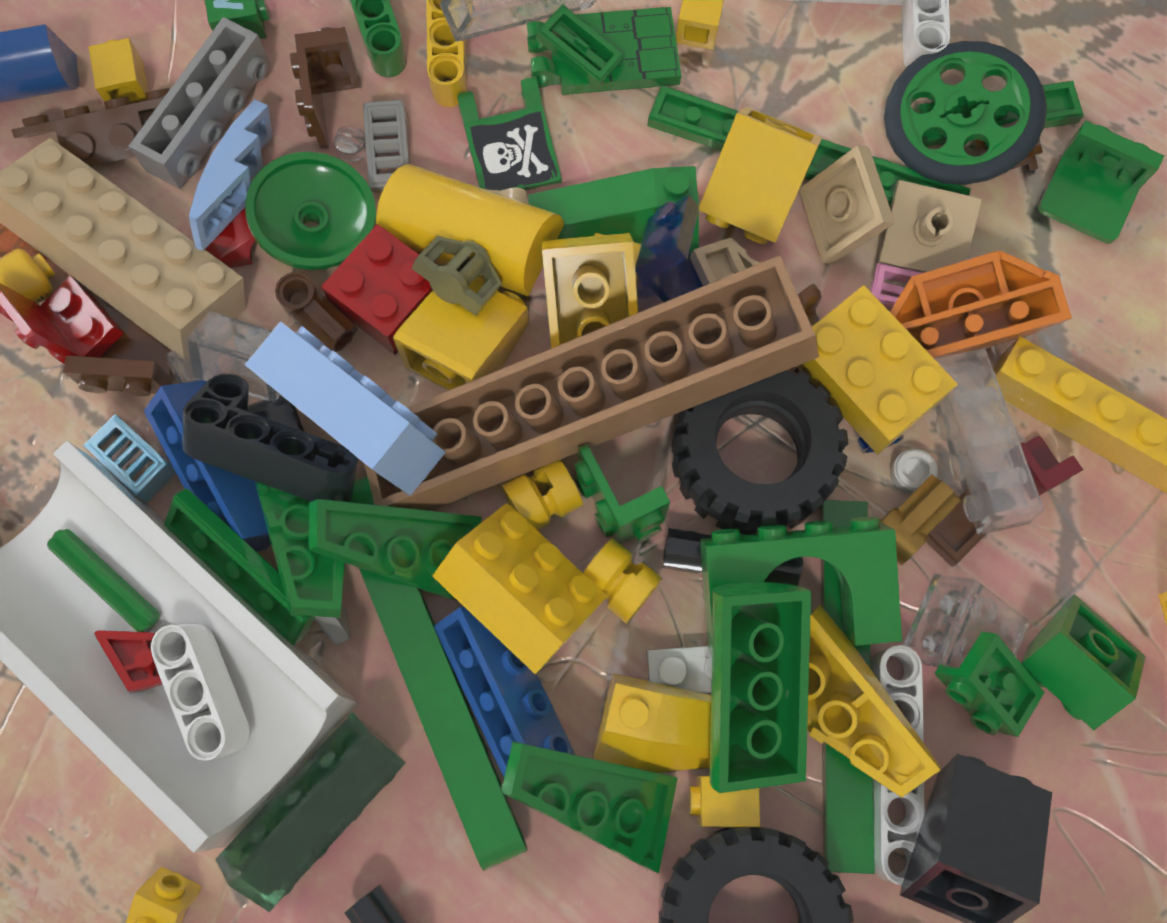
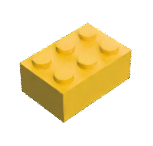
[542,233,638,349]
[797,285,958,455]
[432,503,608,674]

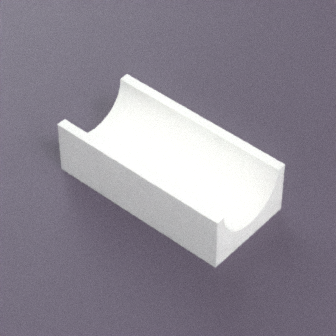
[0,441,359,853]

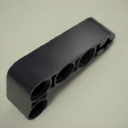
[182,374,358,502]

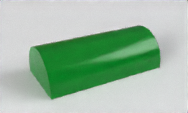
[709,582,811,793]

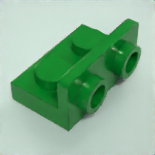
[935,631,1045,737]

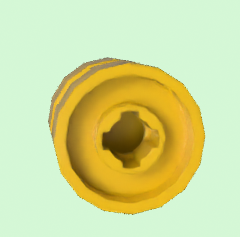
[501,460,583,531]
[583,538,663,624]

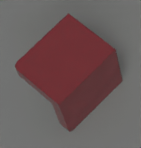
[1002,436,1083,501]

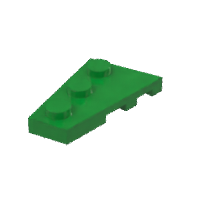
[255,481,344,618]

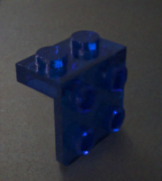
[635,195,703,302]

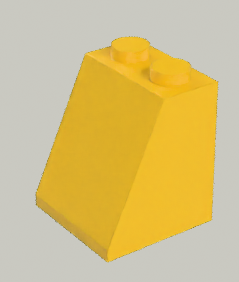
[699,106,822,244]
[393,276,529,391]

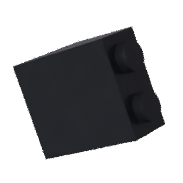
[900,753,1052,923]

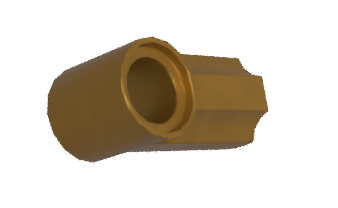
[880,474,961,566]

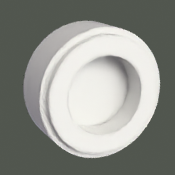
[890,449,938,495]

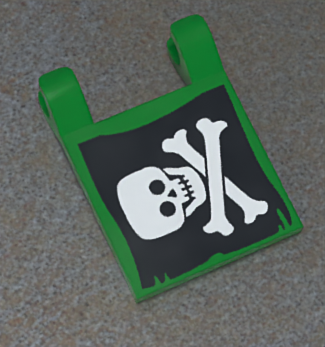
[457,77,562,191]

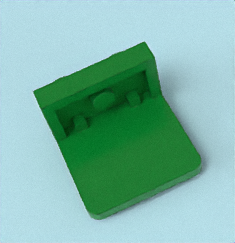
[1038,120,1165,244]
[574,444,670,544]

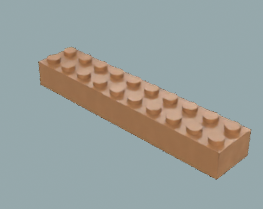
[364,255,819,511]

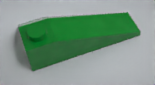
[528,166,699,267]

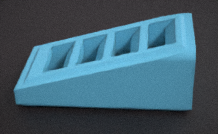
[83,414,176,503]

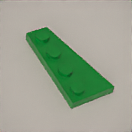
[309,499,482,602]
[501,741,678,874]

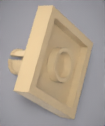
[799,145,895,264]
[877,180,982,273]

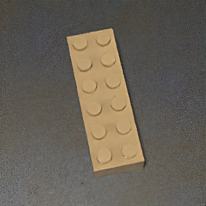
[0,138,246,360]

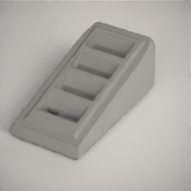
[363,100,410,192]

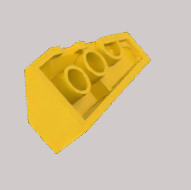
[592,673,711,773]

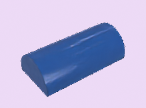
[0,24,79,103]

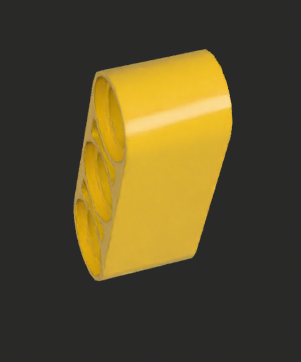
[426,0,467,107]

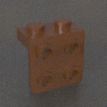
[290,27,361,149]
[63,306,176,396]

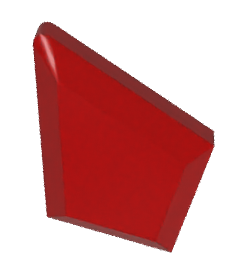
[94,630,163,694]

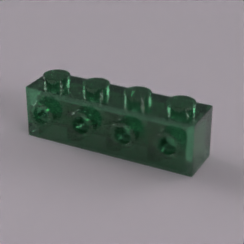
[215,712,406,912]

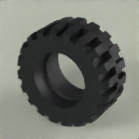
[671,369,849,535]
[659,827,854,923]

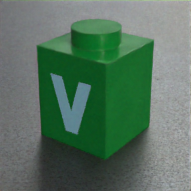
[204,0,270,39]

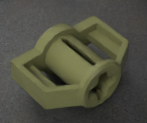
[412,236,502,316]

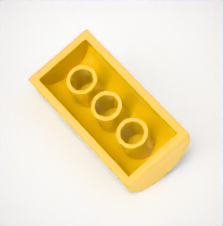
[376,164,565,296]

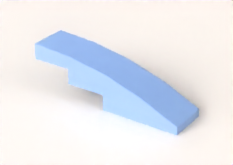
[189,99,272,251]

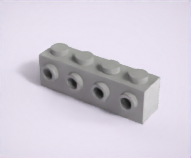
[129,17,270,189]

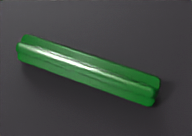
[47,529,160,632]

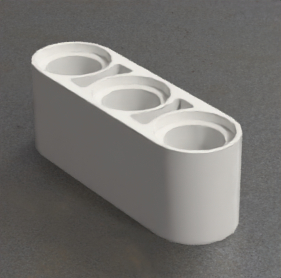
[151,623,250,761]

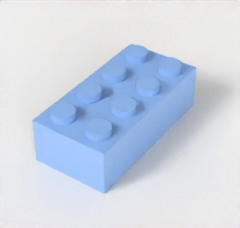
[245,321,446,496]

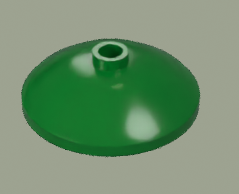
[245,152,376,270]

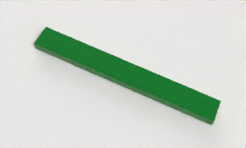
[647,85,971,207]
[820,500,875,874]

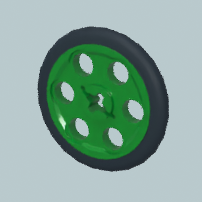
[884,41,1047,185]

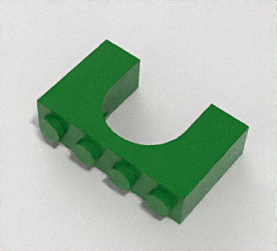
[700,517,902,653]

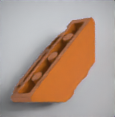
[890,250,1072,362]

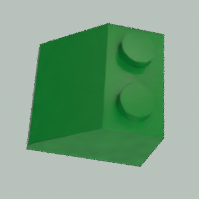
[1021,594,1146,731]

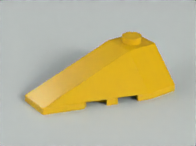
[807,605,941,798]

